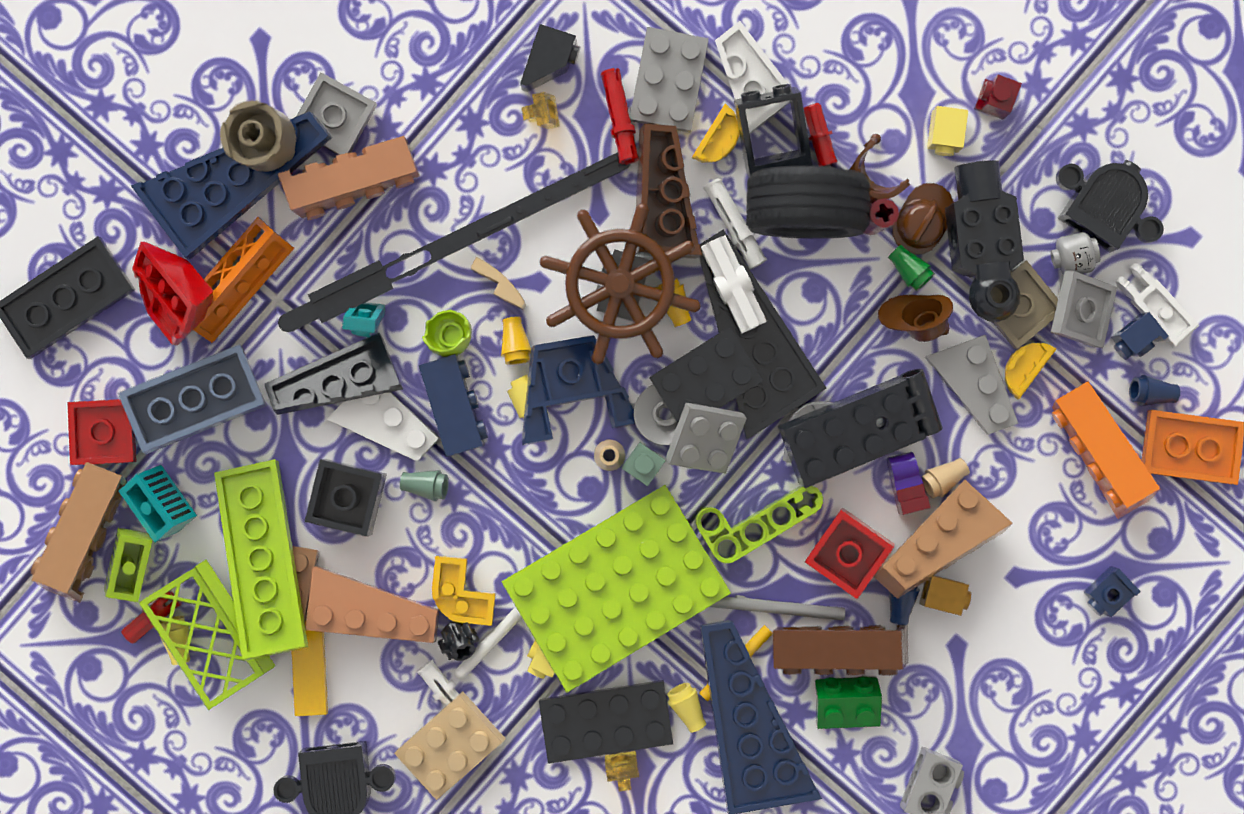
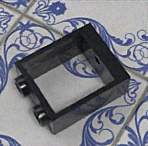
[734,84,813,178]

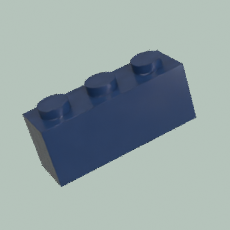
[418,354,488,457]

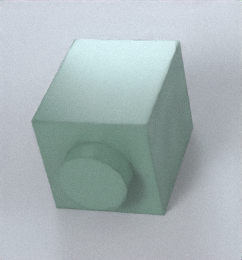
[622,442,666,486]

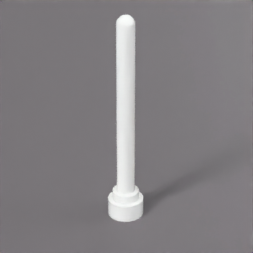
[455,607,522,679]

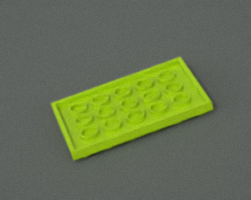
[501,485,731,693]

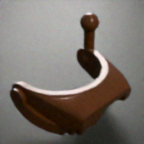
[849,133,910,203]

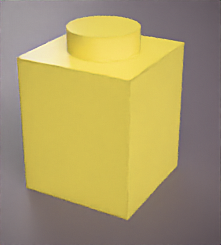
[927,106,968,156]

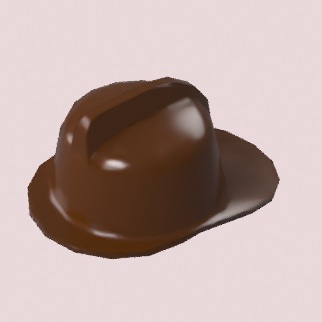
[893,183,954,255]
[878,294,953,342]

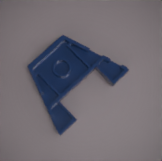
[522,335,635,445]

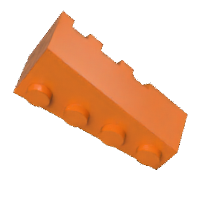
[1052,381,1160,519]

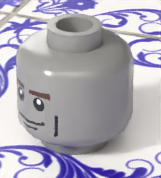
[1050,232,1100,275]

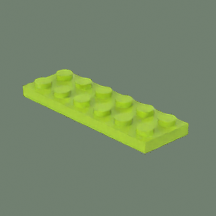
[214,459,308,661]

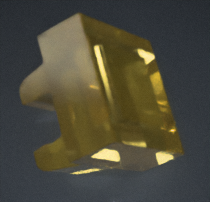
[521,92,560,129]
[605,751,639,792]

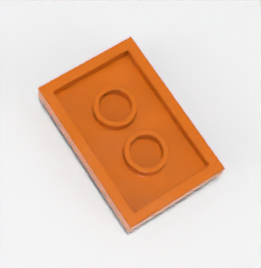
[1142,410,1244,485]

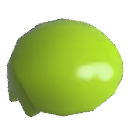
[422,310,472,357]

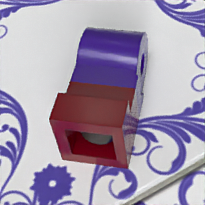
[887,452,931,515]

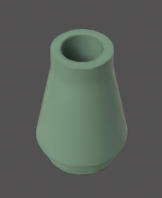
[400,470,449,502]

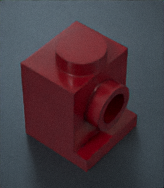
[974,74,1022,120]

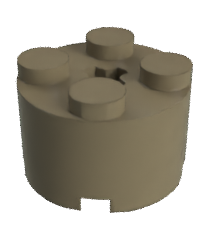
[220,100,296,172]

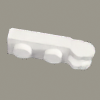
[1115,263,1199,347]

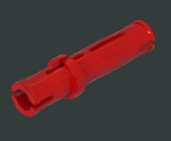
[600,68,639,165]

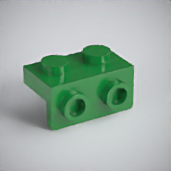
[815,676,882,729]

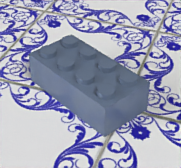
[118,344,267,454]

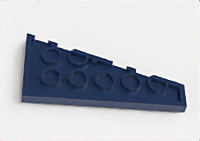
[131,111,332,259]

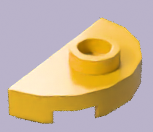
[692,104,740,163]
[1005,343,1057,399]

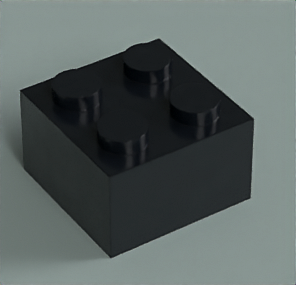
[304,459,387,537]

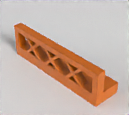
[194,217,294,343]

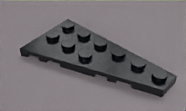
[699,229,826,440]

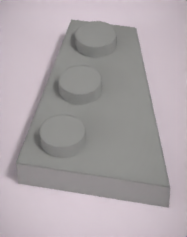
[925,335,1018,434]

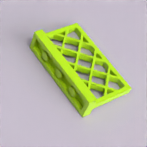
[139,559,276,710]

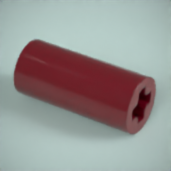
[864,198,899,235]

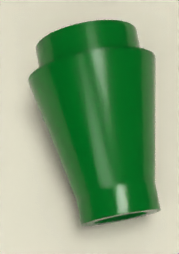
[888,245,935,291]

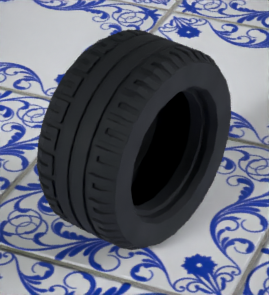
[746,167,870,239]

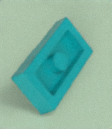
[342,302,385,337]

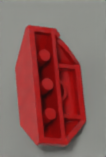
[132,242,214,345]

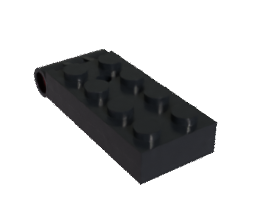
[778,369,943,488]

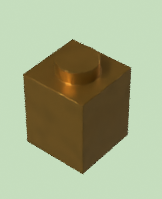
[919,575,971,616]

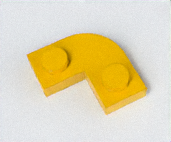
[432,555,496,626]

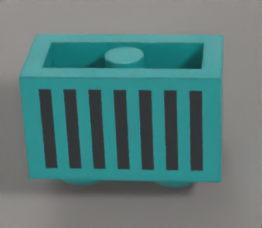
[119,465,197,543]

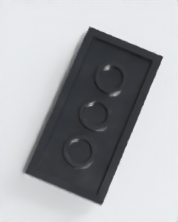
[0,236,136,359]
[539,680,673,764]

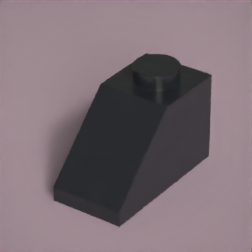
[520,24,580,92]

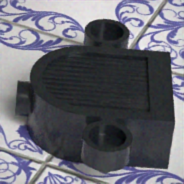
[1056,160,1164,252]
[273,741,396,814]

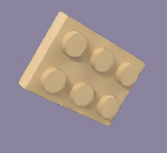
[394,691,506,800]

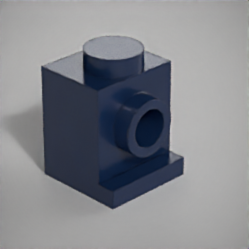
[1111,312,1169,360]
[1084,566,1141,617]

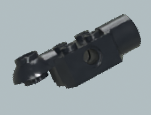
[945,160,1024,322]

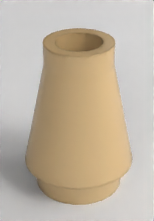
[594,440,625,471]
[921,458,970,499]

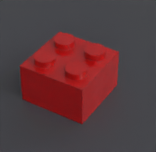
[805,507,895,599]

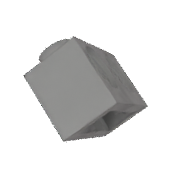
[900,747,964,814]

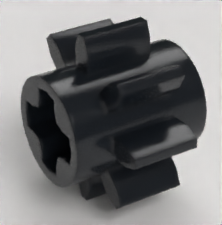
[437,621,479,661]

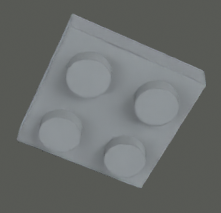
[296,72,377,155]
[1051,270,1117,348]
[665,403,747,474]

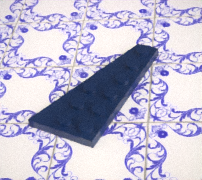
[700,620,822,814]

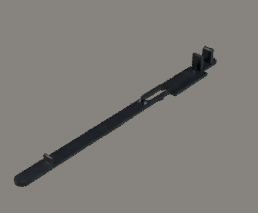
[278,152,631,333]

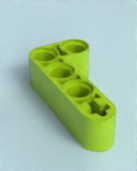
[695,486,823,563]

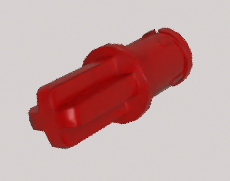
[804,103,838,167]
[121,591,182,644]

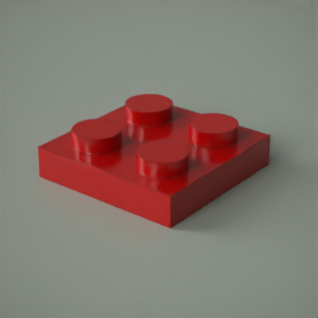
[67,399,137,465]

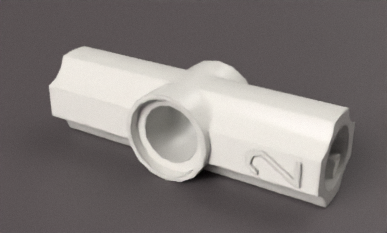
[701,235,767,334]

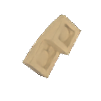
[471,257,526,310]

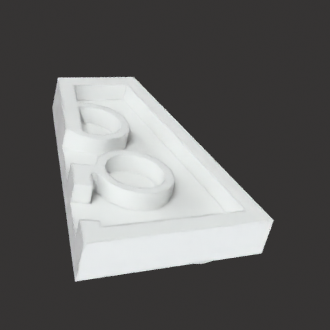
[715,21,790,134]
[327,392,440,461]

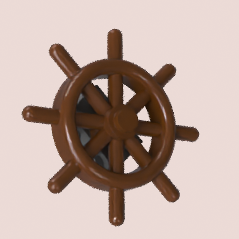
[540,203,701,365]

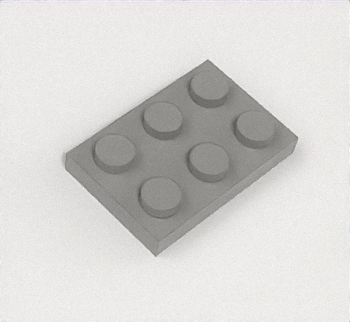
[630,27,709,133]

